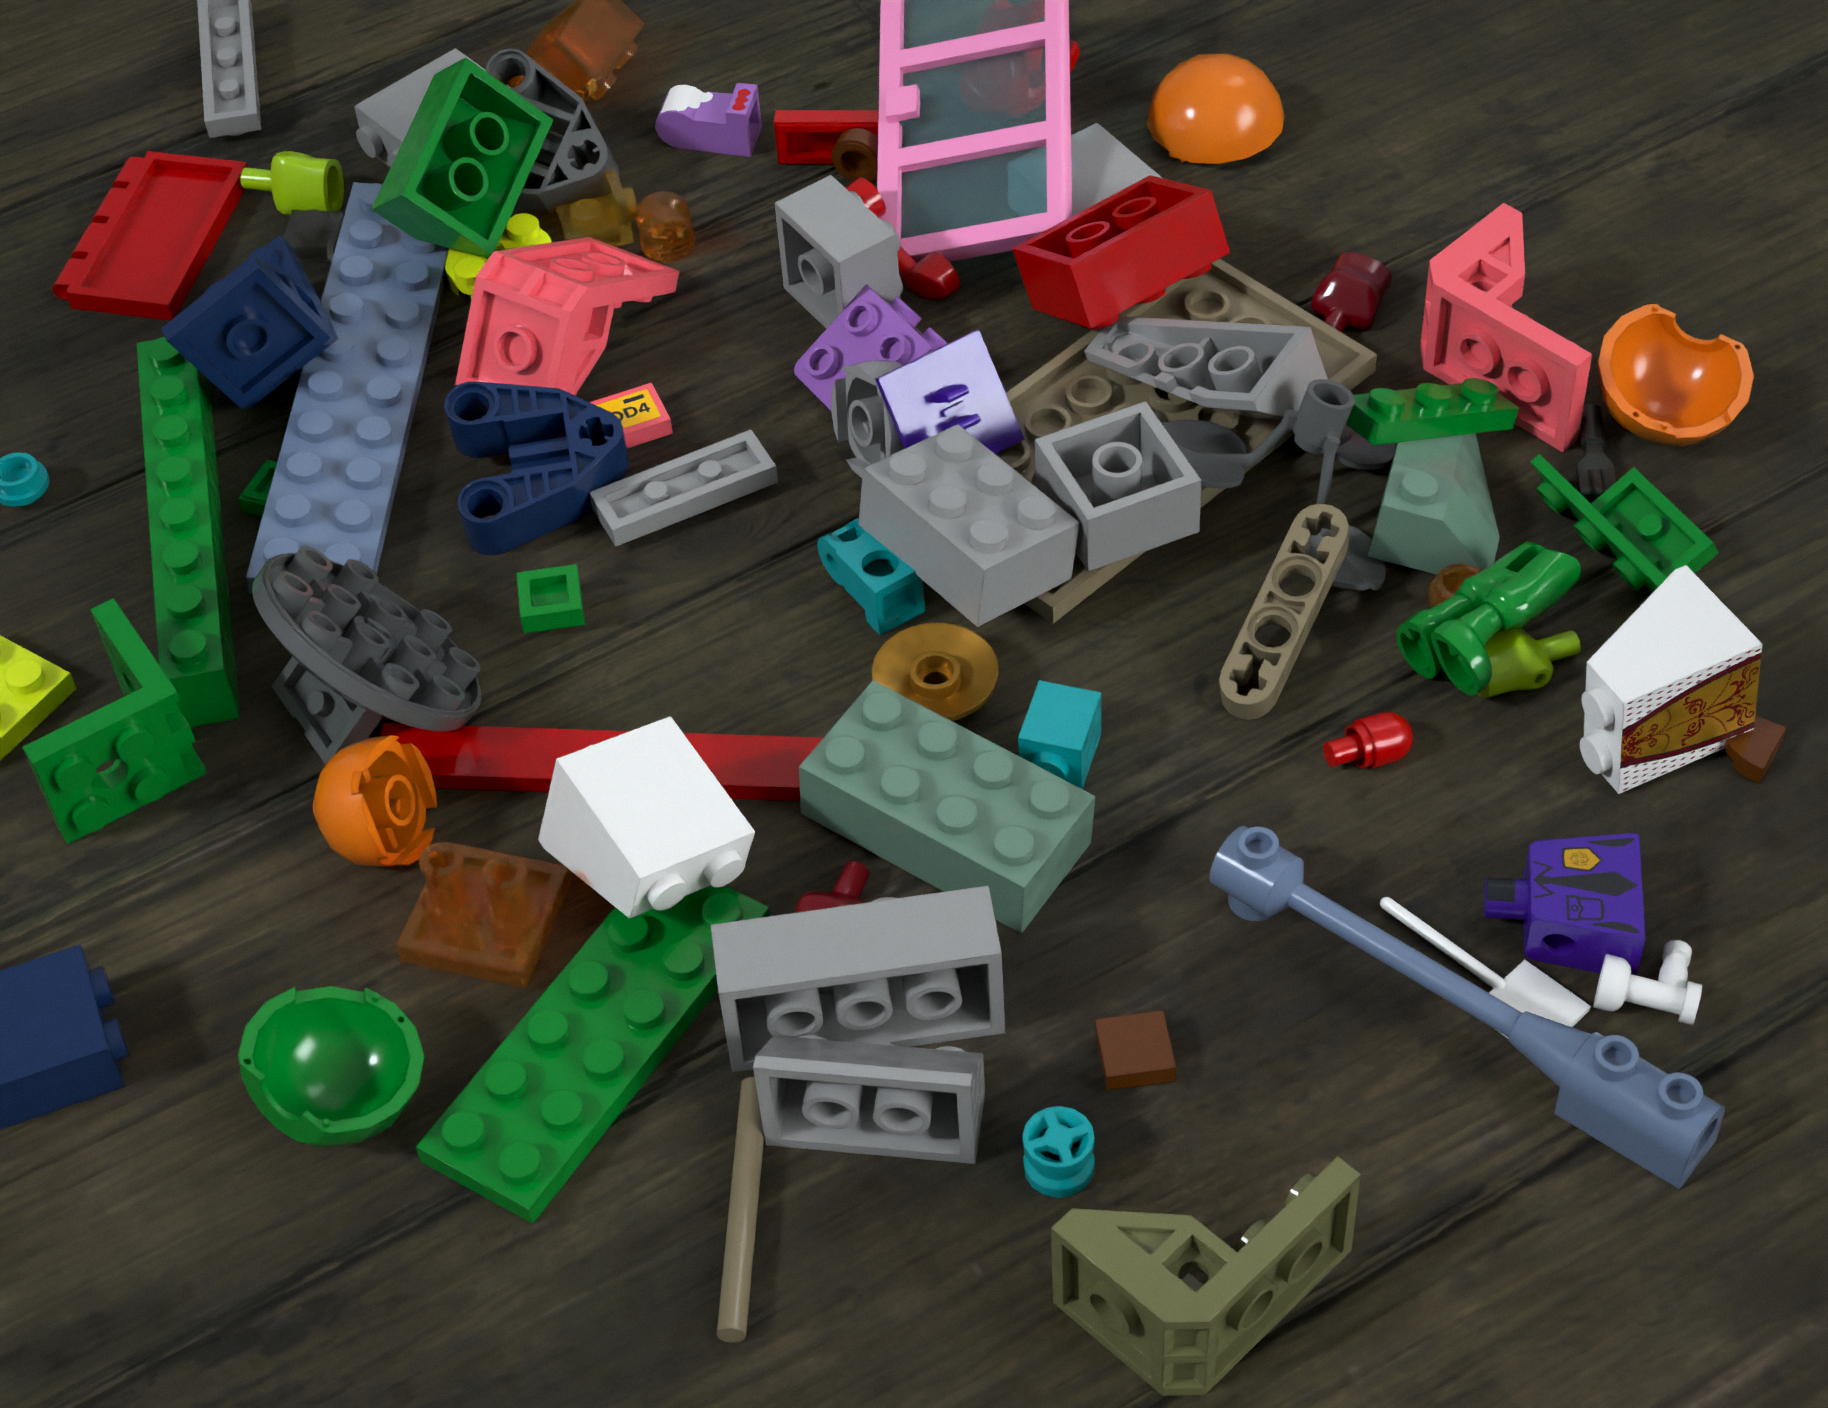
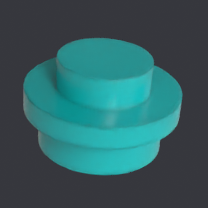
[0,453,50,507]

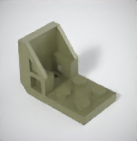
[1051,1156,1361,1396]

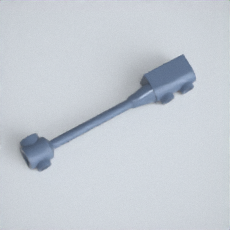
[1209,826,1725,1189]

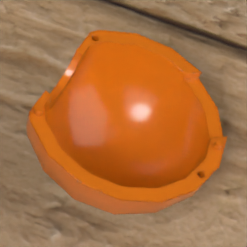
[1146,54,1285,164]
[1597,304,1754,447]

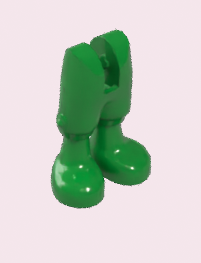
[1396,541,1581,696]

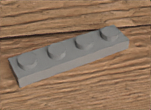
[197,0,262,138]

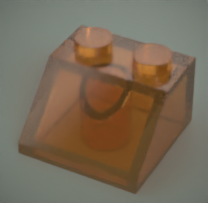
[507,0,645,101]

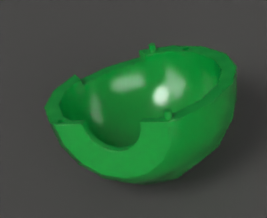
[238,986,425,1148]

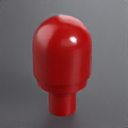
[1323,712,1413,769]

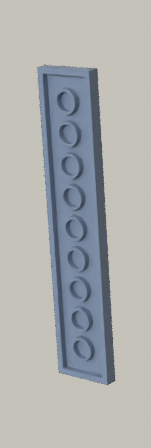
[246,182,448,594]

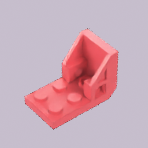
[1420,203,1592,453]
[455,237,680,396]

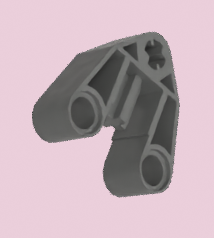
[485,48,619,214]

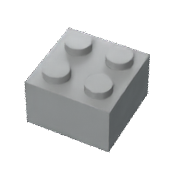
[775,175,903,329]
[1035,401,1201,571]

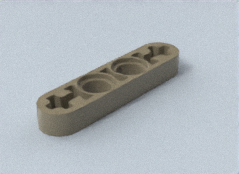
[1219,504,1349,720]

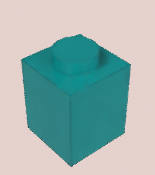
[1018,680,1101,789]

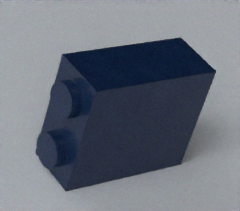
[0,944,130,1129]

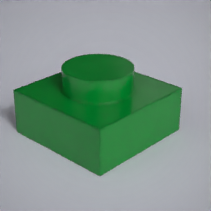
[516,564,585,634]

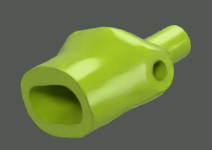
[241,151,344,216]
[1478,628,1581,698]

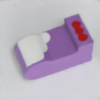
[655,83,762,157]

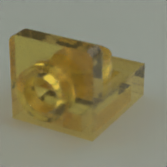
[555,169,639,247]

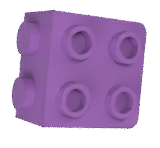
[794,284,947,410]

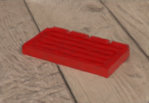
[52,151,248,321]

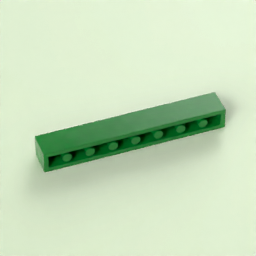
[137,337,240,727]

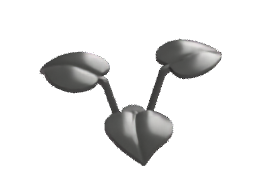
[1161,379,1396,590]

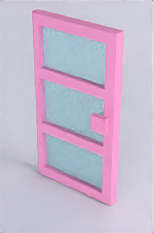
[877,0,1072,263]

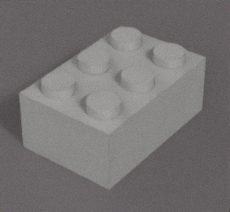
[858,424,1080,627]

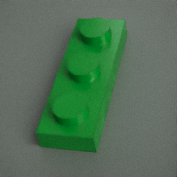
[1346,378,1519,445]

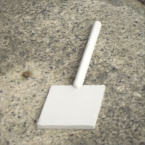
[1380,897,1591,1039]

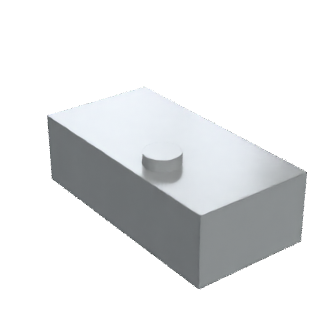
[711,886,1005,1072]

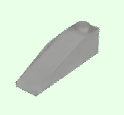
[1084,316,1328,421]

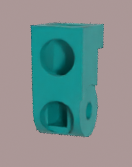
[817,518,926,635]

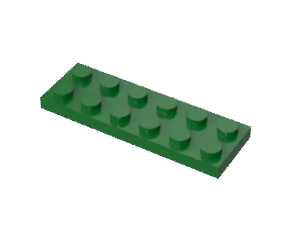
[416,885,770,1224]

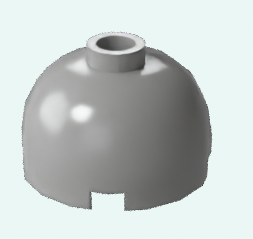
[831,360,904,478]

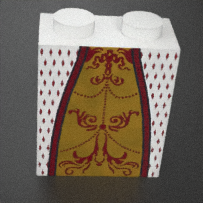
[1580,565,1762,794]

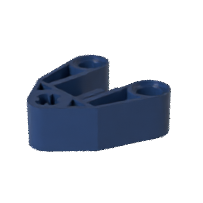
[444,382,629,555]

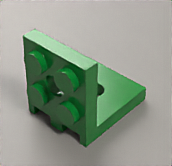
[22,598,207,844]

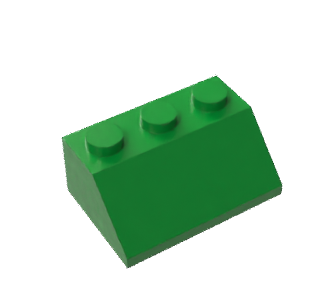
[371,57,554,258]

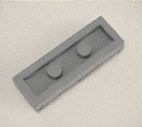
[589,429,778,547]

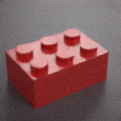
[1012,175,1230,330]

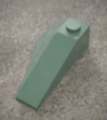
[1367,388,1500,581]

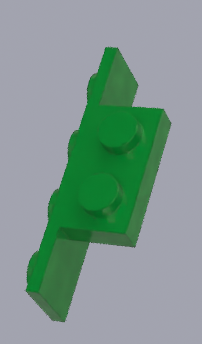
[1530,454,1719,593]

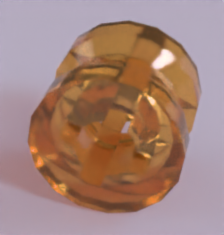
[635,191,695,262]

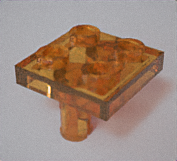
[396,841,572,988]

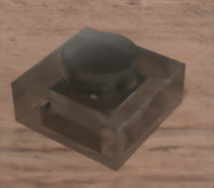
[283,209,345,264]

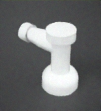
[1593,940,1702,1025]

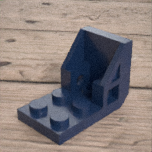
[161,235,339,409]

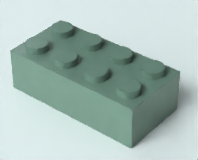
[799,680,1095,934]

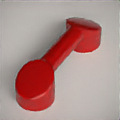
[845,177,960,300]

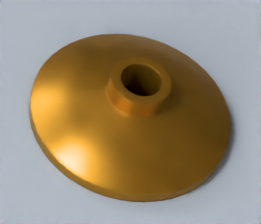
[872,623,999,721]

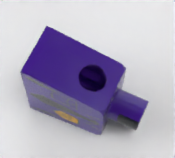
[1483,833,1645,975]

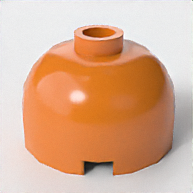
[313,735,437,867]

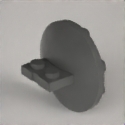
[252,546,481,765]

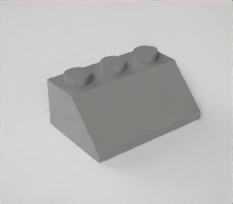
[753,1035,985,1164]

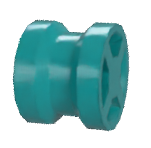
[1022,1106,1095,1198]

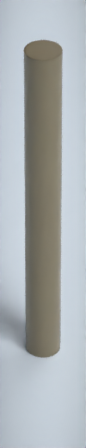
[717,1077,764,1343]

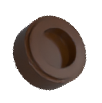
[831,128,878,182]

